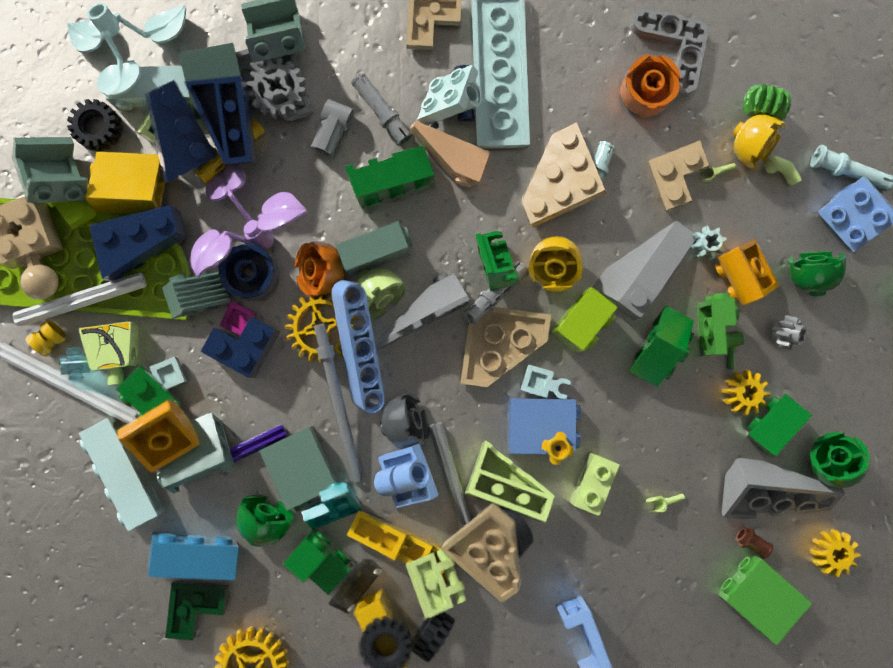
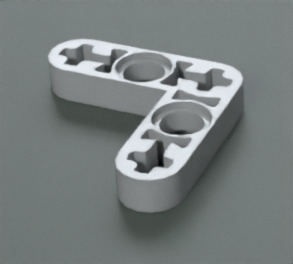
[631,9,708,97]

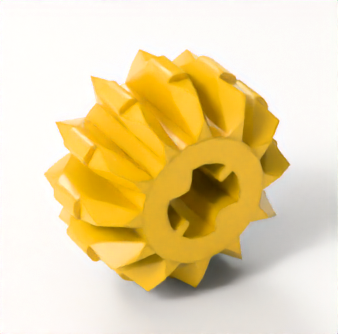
[721,370,771,416]
[809,529,861,577]

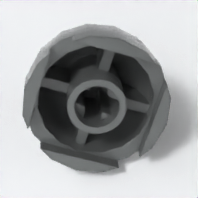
[380,392,429,448]

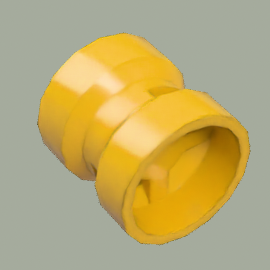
[26,319,67,357]

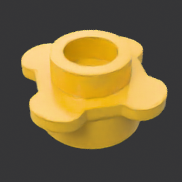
[541,432,574,465]

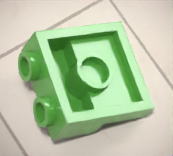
[697,293,739,356]

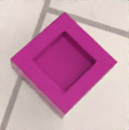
[219,301,257,335]

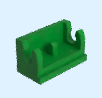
[475,231,519,291]

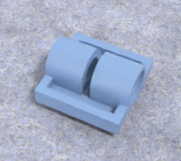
[818,176,893,252]
[374,443,439,508]

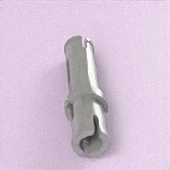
[351,73,412,145]
[463,261,529,325]

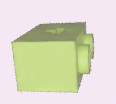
[569,452,620,516]

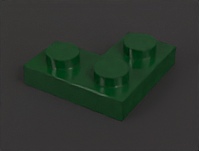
[165,580,228,641]

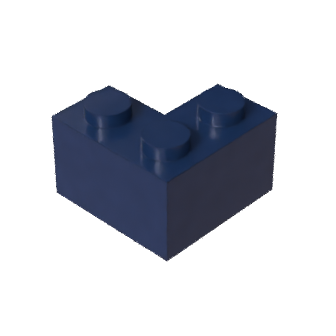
[200,317,281,378]

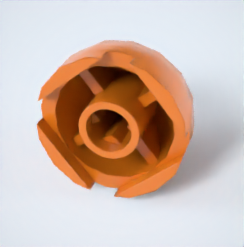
[295,241,345,296]

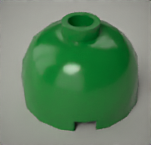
[788,251,846,297]
[810,432,870,488]
[236,495,293,547]

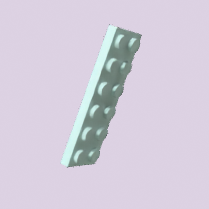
[471,0,530,149]

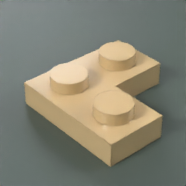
[406,0,462,50]
[649,141,709,211]

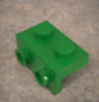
[116,365,181,417]

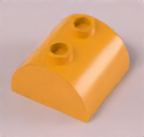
[715,239,780,305]
[117,400,200,473]

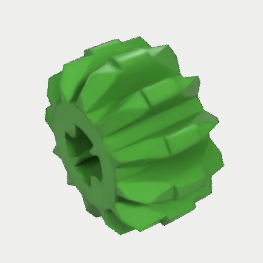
[743,84,792,120]

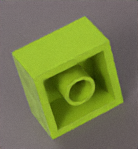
[550,287,617,353]

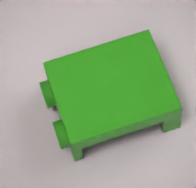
[718,554,812,646]

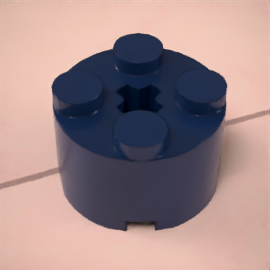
[218,243,279,301]

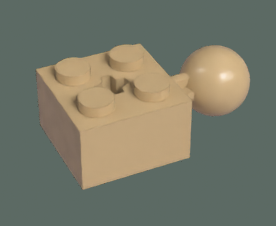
[0,196,64,300]

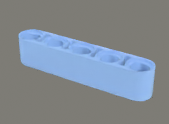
[332,280,385,414]

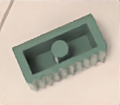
[162,269,230,319]

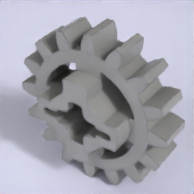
[247,58,307,119]

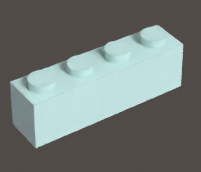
[106,66,192,111]
[78,417,166,531]

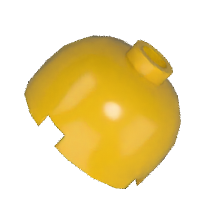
[732,115,786,170]
[528,236,584,292]

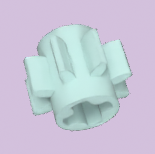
[691,226,727,260]

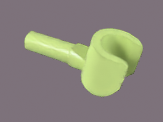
[700,163,736,183]
[646,494,685,514]

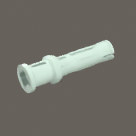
[810,144,893,192]

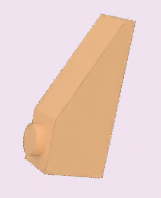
[409,121,490,187]

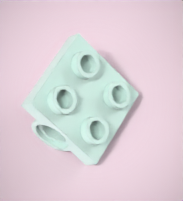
[418,64,482,125]

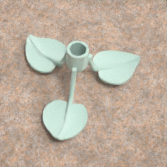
[67,3,186,97]

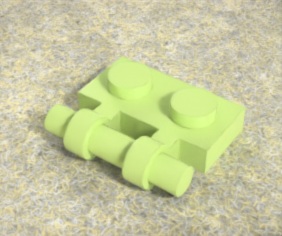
[405,550,467,618]

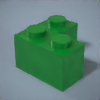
[629,305,694,387]
[283,530,353,595]

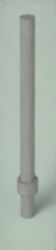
[314,324,363,482]

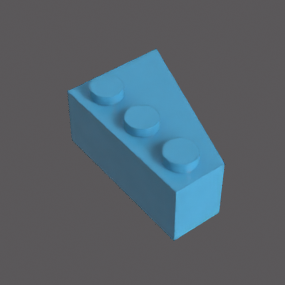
[148,532,239,580]

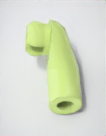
[764,156,802,187]

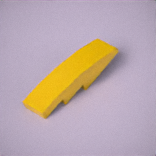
[347,510,457,583]

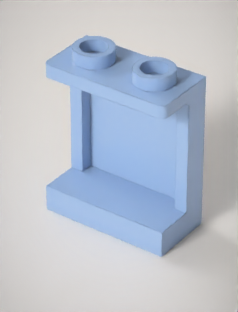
[556,595,612,668]

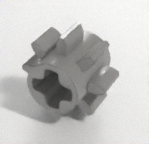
[772,315,807,350]

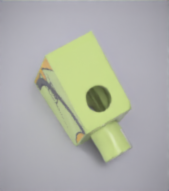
[79,321,140,385]

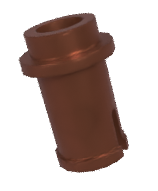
[736,527,774,559]

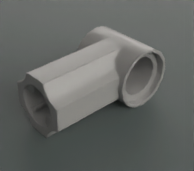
[311,99,354,157]

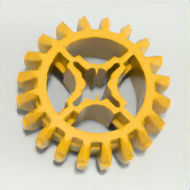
[285,292,356,364]
[214,626,290,668]

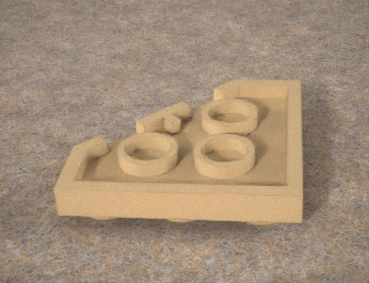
[522,123,607,227]
[460,304,551,387]
[441,503,522,603]

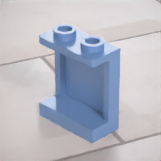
[508,398,581,455]

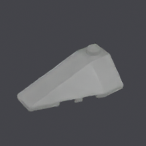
[593,220,695,320]
[375,273,469,352]
[722,458,845,519]

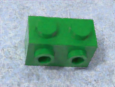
[747,394,812,458]

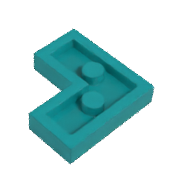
[302,482,363,530]

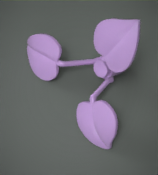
[191,165,307,277]

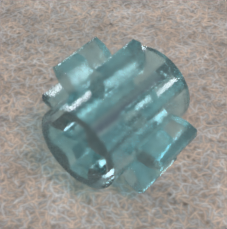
[59,347,90,381]

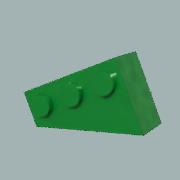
[345,145,435,209]

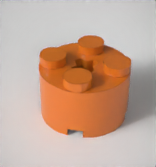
[620,55,680,118]

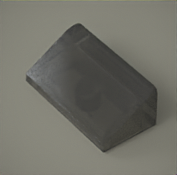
[328,559,382,614]

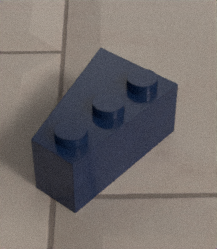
[89,205,186,282]

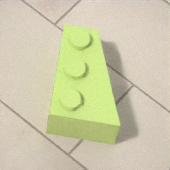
[465,441,555,522]

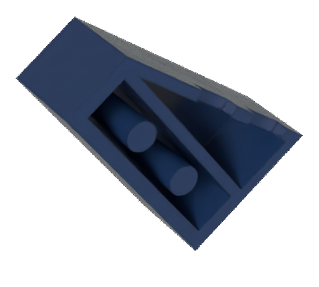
[184,76,257,165]
[145,80,217,182]

